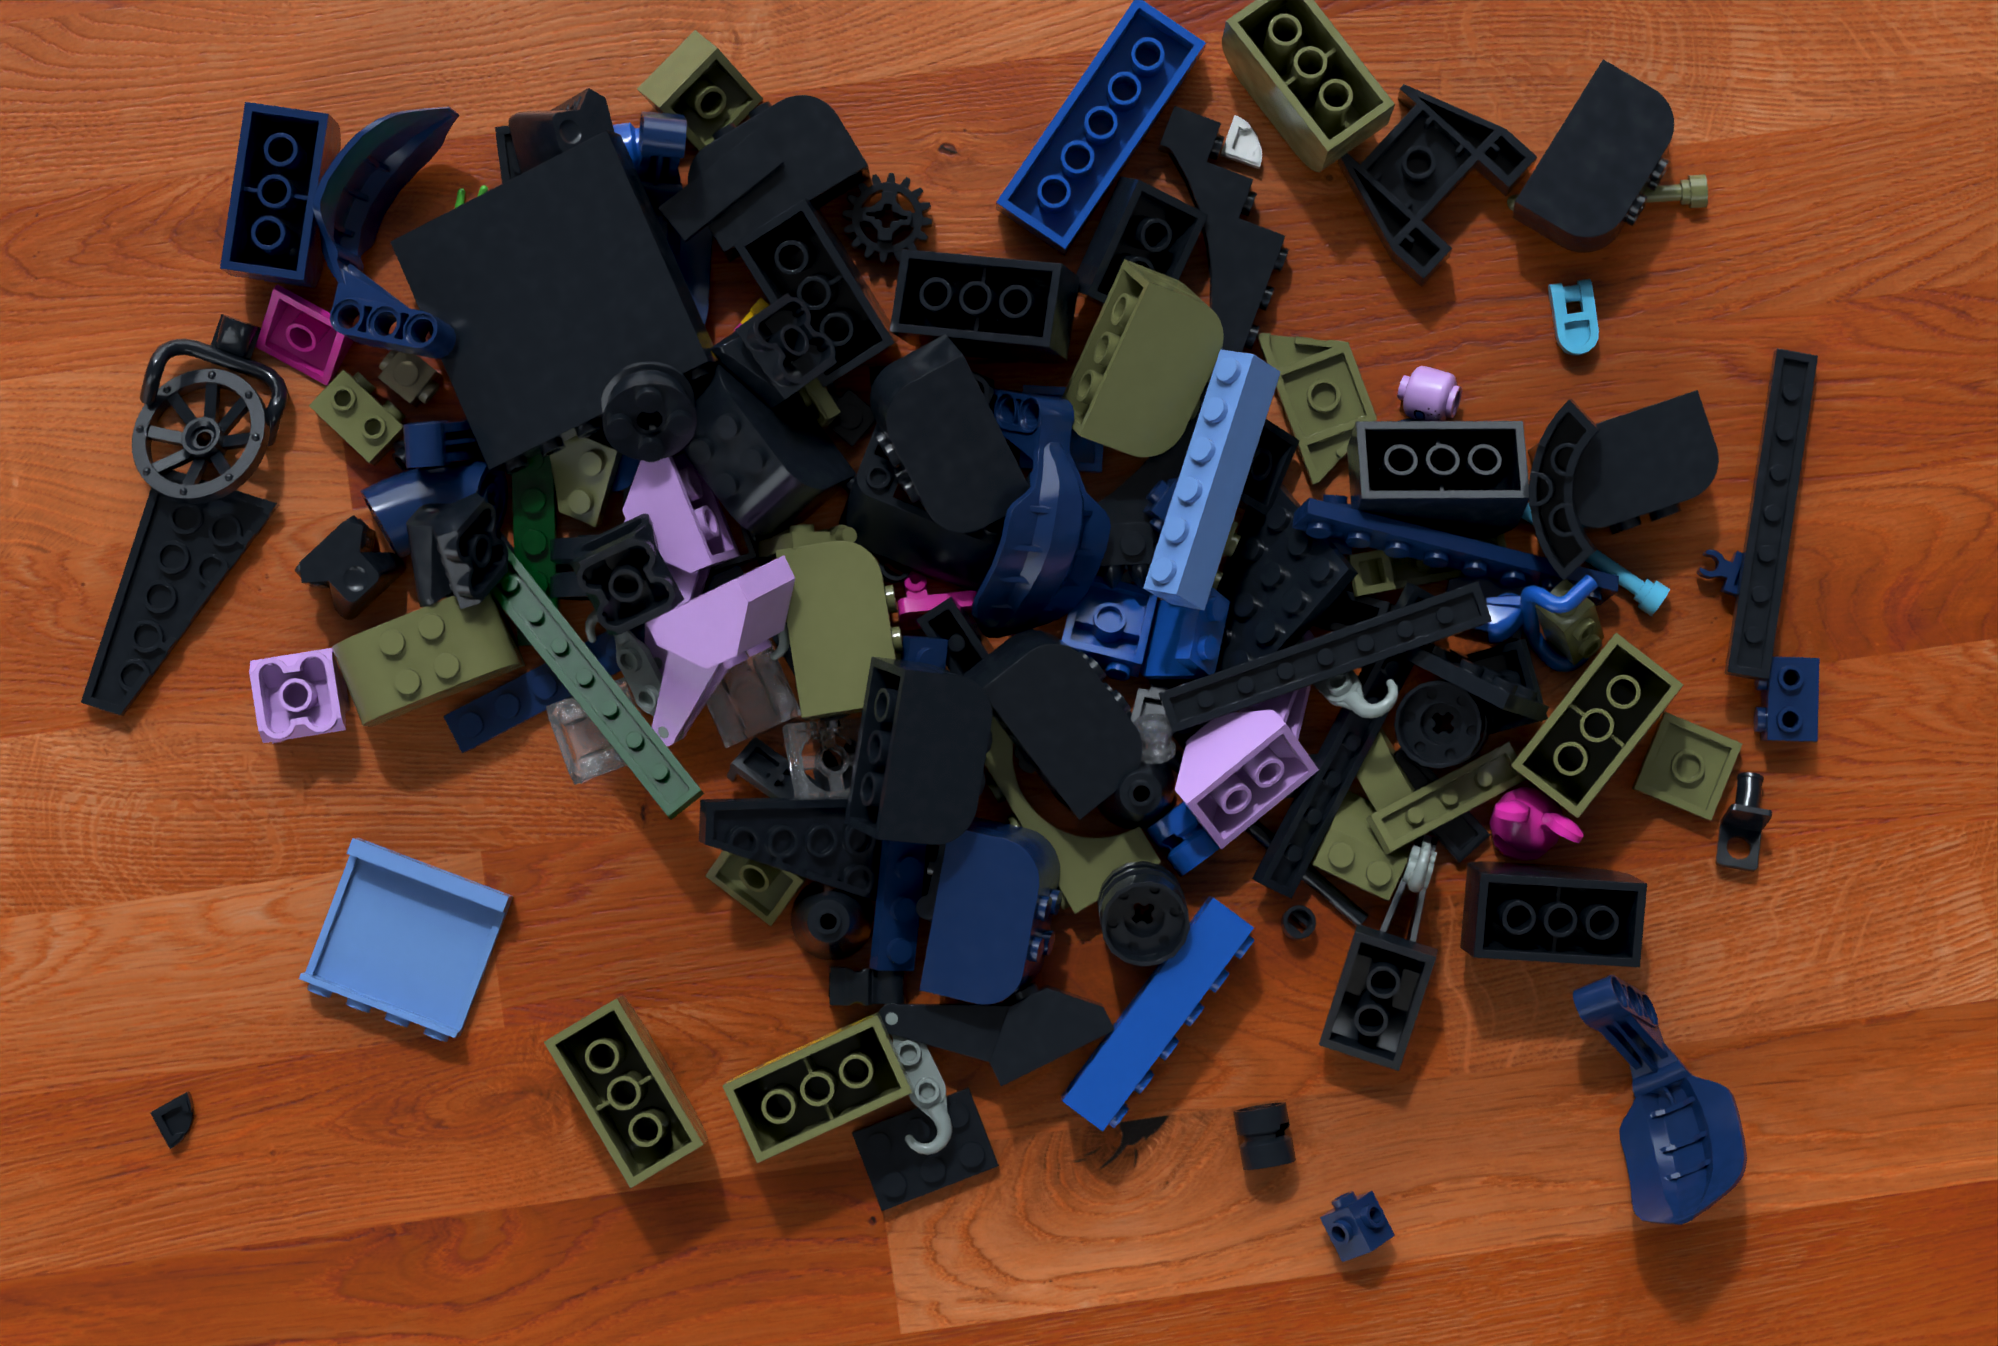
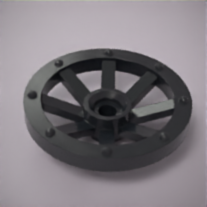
[132,369,270,504]

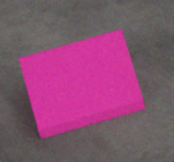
[255,284,354,386]

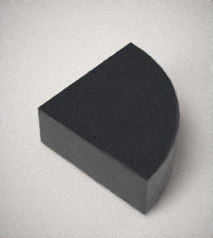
[150,1092,194,1149]

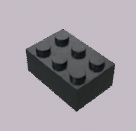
[1076,176,1208,307]

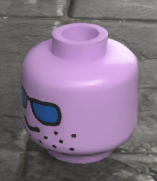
[1397,366,1462,421]

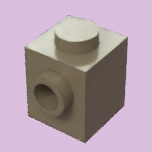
[378,350,442,408]

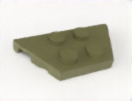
[1256,333,1377,485]

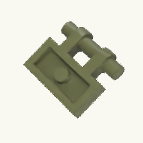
[757,524,857,558]

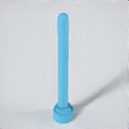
[1521,502,1670,616]

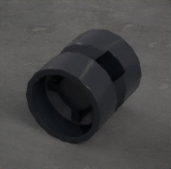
[1233,1102,1296,1170]

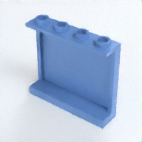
[299,838,513,1042]

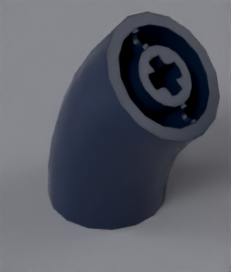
[361,461,508,560]

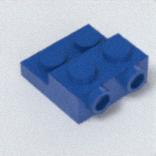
[1061,575,1157,681]

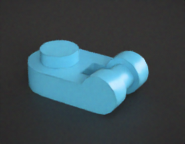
[1548,279,1599,356]

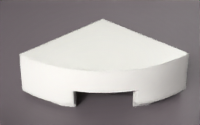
[1220,115,1262,169]

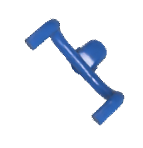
[1486,575,1602,672]

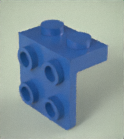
[1140,587,1230,679]

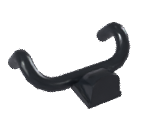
[140,314,288,446]

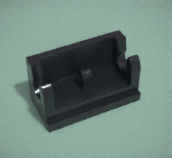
[726,737,822,798]

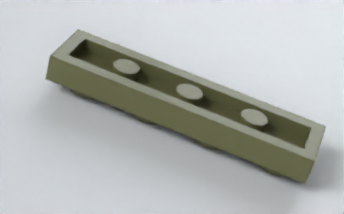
[1366,742,1527,855]

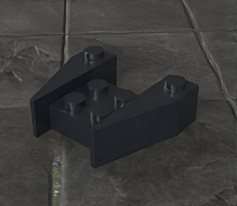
[1337,84,1537,287]

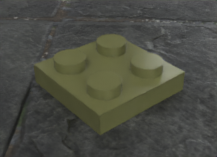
[1632,712,1742,821]

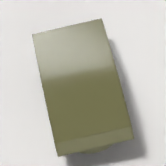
[1356,727,1415,812]

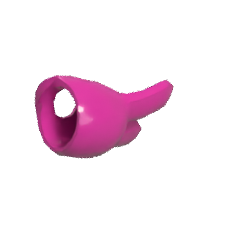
[1489,786,1583,861]

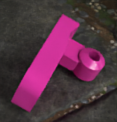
[897,571,977,630]

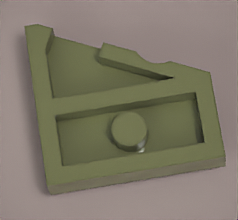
[550,435,622,527]

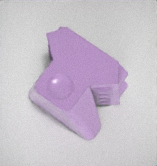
[249,648,350,744]

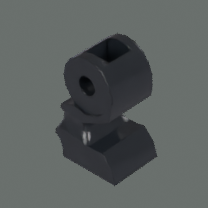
[829,966,906,1006]

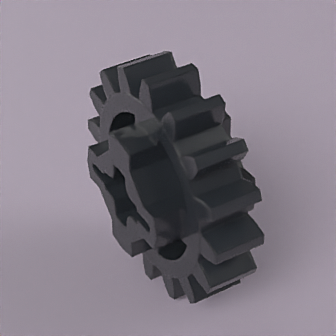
[842,173,933,265]

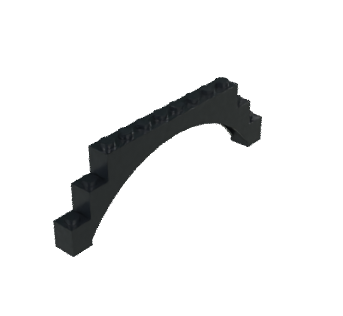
[1098,106,1289,545]

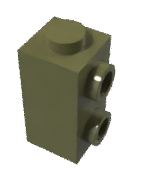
[1535,579,1604,666]

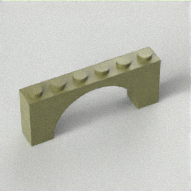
[985,716,1161,914]

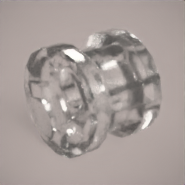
[1134,714,1176,764]

